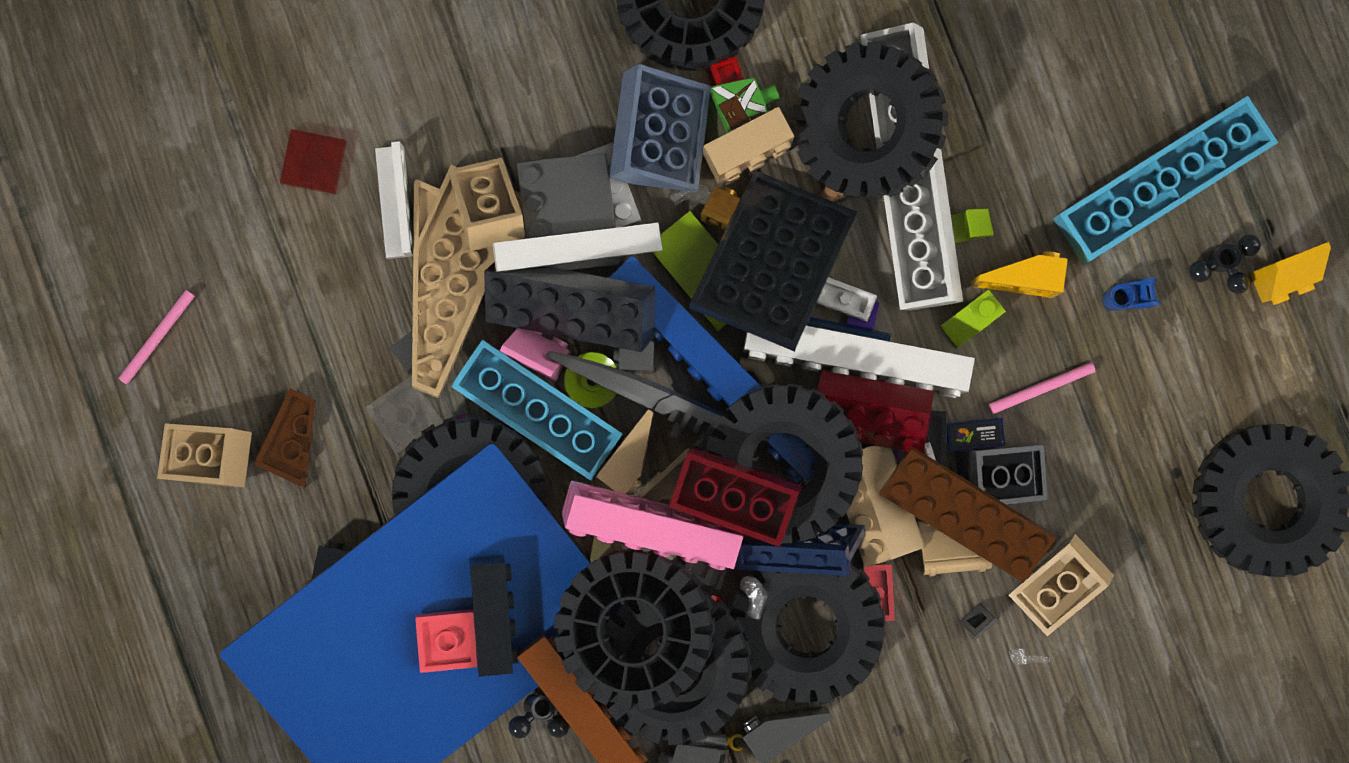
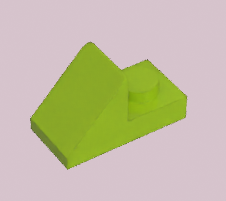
[951,209,994,244]

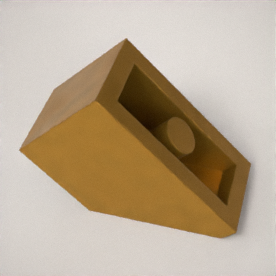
[701,186,740,232]

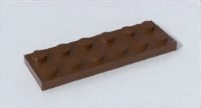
[880,446,1056,583]

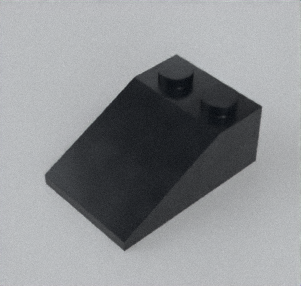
[956,445,1048,505]

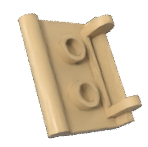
[917,521,992,577]

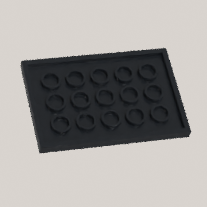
[689,170,858,352]

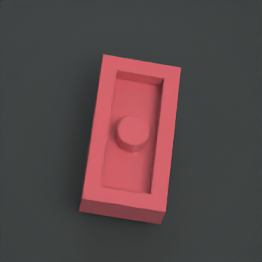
[862,564,895,621]

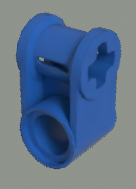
[1103,277,1161,311]

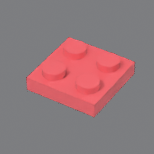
[415,609,477,673]

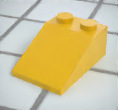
[1250,242,1331,305]
[970,251,1068,298]

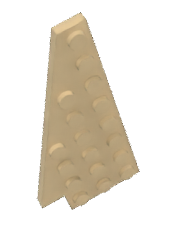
[412,165,523,398]

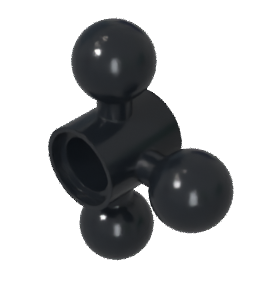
[1189,234,1261,294]
[509,692,569,739]

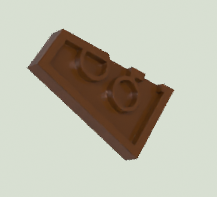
[253,388,316,488]

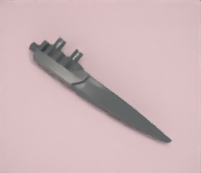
[546,351,723,449]

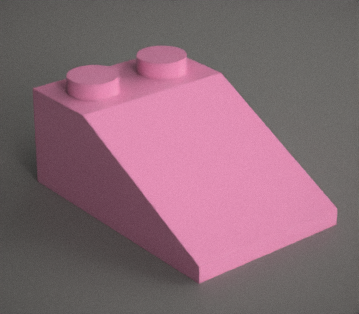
[500,328,571,382]

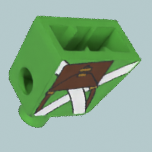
[710,78,780,133]

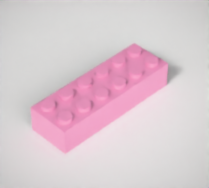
[562,481,743,570]

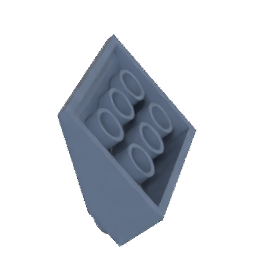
[609,64,711,192]

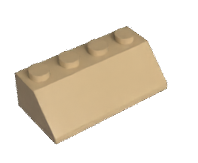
[847,445,925,568]

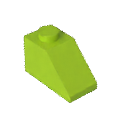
[940,289,1006,348]

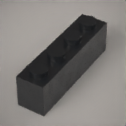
[469,555,518,677]

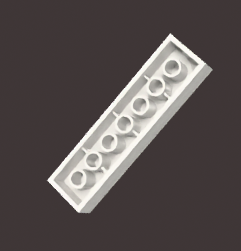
[743,326,975,398]

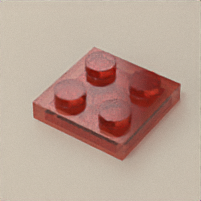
[280,129,347,195]

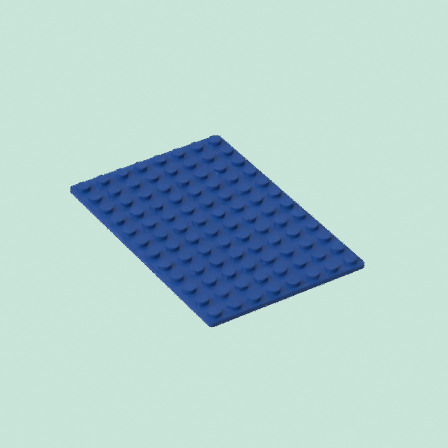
[220,443,624,763]

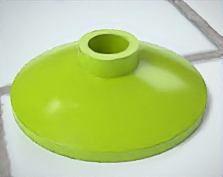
[564,352,617,408]

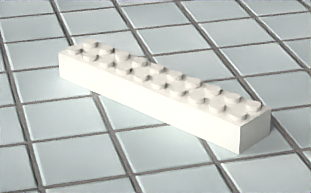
[860,23,963,311]

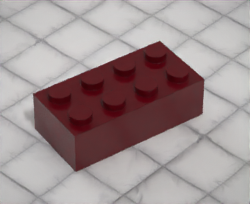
[817,371,934,453]
[669,447,802,547]

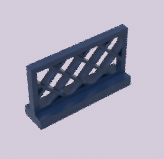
[737,524,866,576]

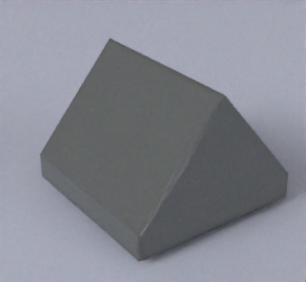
[959,603,997,640]

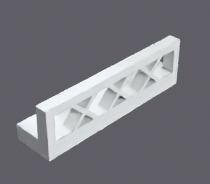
[375,141,413,259]

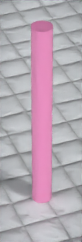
[118,290,195,385]
[989,362,1096,414]

